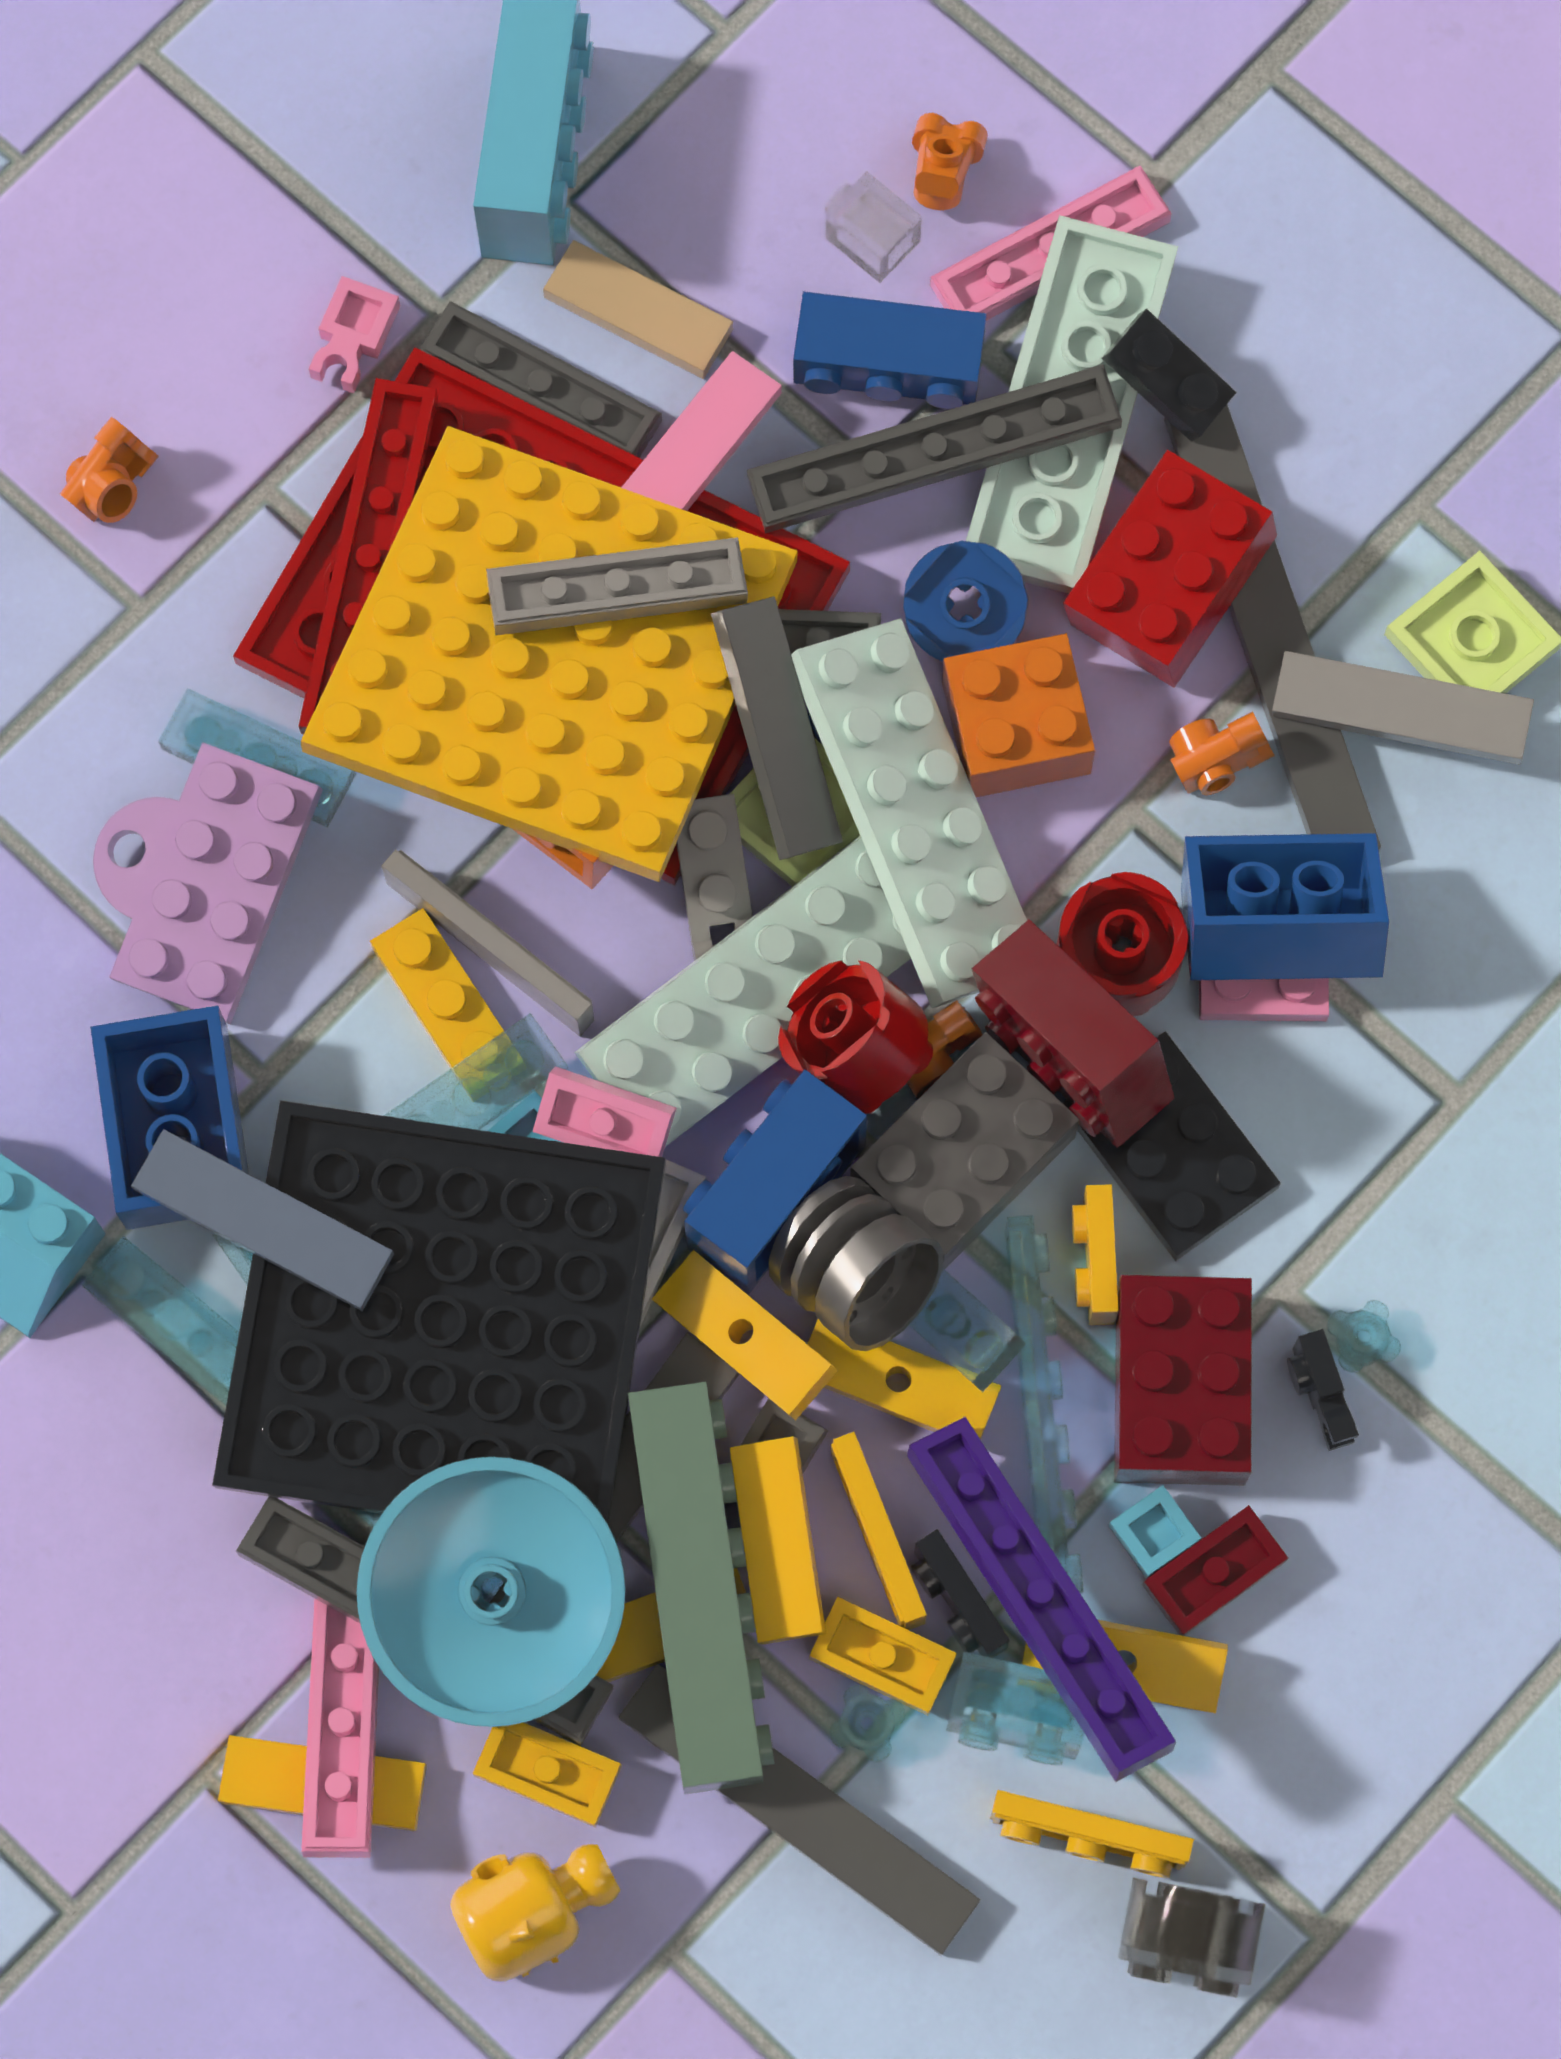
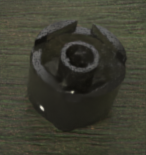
[1118,1877,1266,1997]

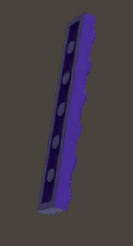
[907,1417,1176,1782]

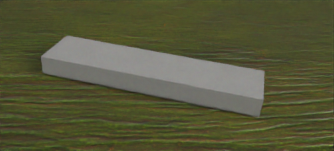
[486,537,748,636]
[1272,651,1534,765]
[381,849,594,1037]

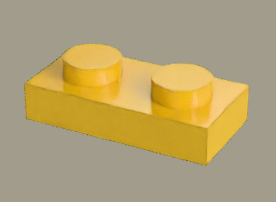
[1072,1184,1119,1325]
[809,1596,957,1716]
[472,1723,622,1828]

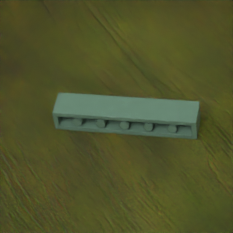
[628,1382,774,1795]

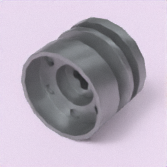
[769,1176,943,1351]

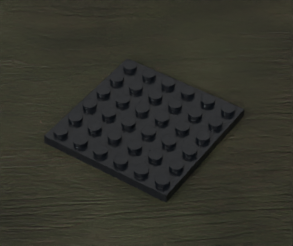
[212,1100,666,1525]

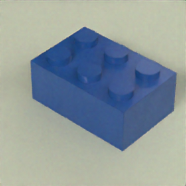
[1181,833,1389,980]
[90,1005,249,1230]
[683,1069,867,1295]

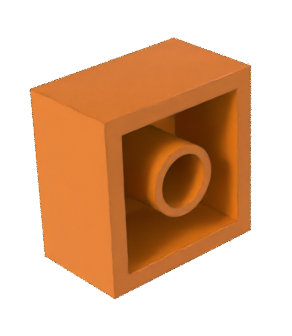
[942,633,1095,797]

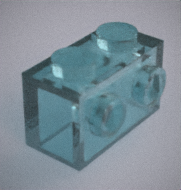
[946,1652,1084,1765]

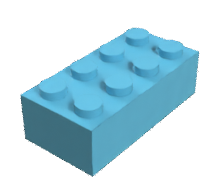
[473,0,594,265]

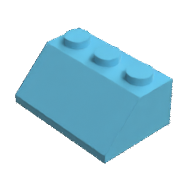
[0,1153,106,1338]

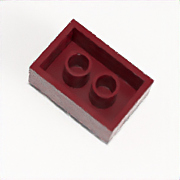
[971,919,1175,1148]
[1114,1275,1252,1486]

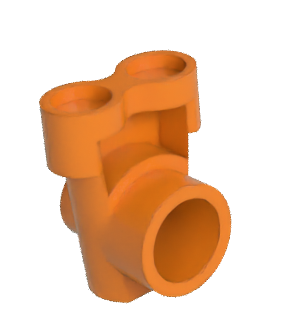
[912,113,988,210]
[60,416,159,523]
[1169,711,1275,795]
[907,1000,983,1098]

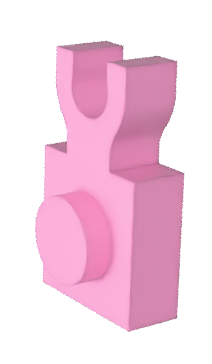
[309,276,400,394]

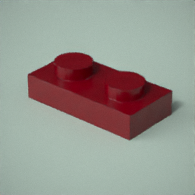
[1142,1505,1289,1636]

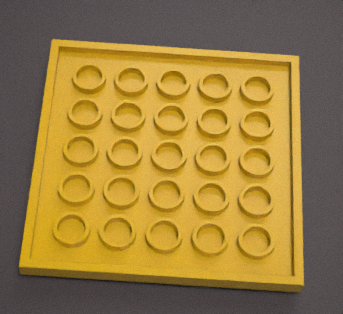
[301,426,798,882]

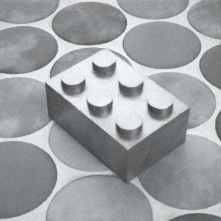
[850,1032,1079,1272]

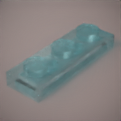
[158,688,357,828]

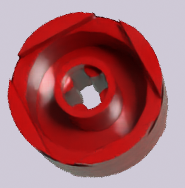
[1057,872,1188,1016]
[778,960,934,1114]

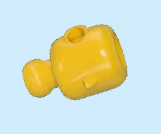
[450,1844,620,1981]

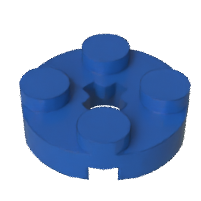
[903,540,1029,662]

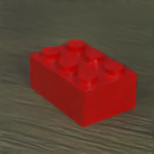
[1063,449,1277,688]

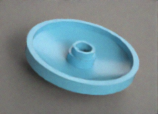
[357,1457,625,1727]

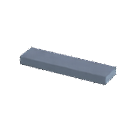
[131,1129,394,1311]

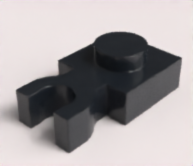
[1287,1329,1359,1451]

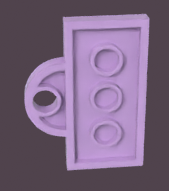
[93,742,323,1025]

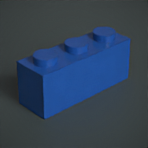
[793,291,987,409]

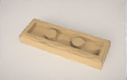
[543,240,733,379]

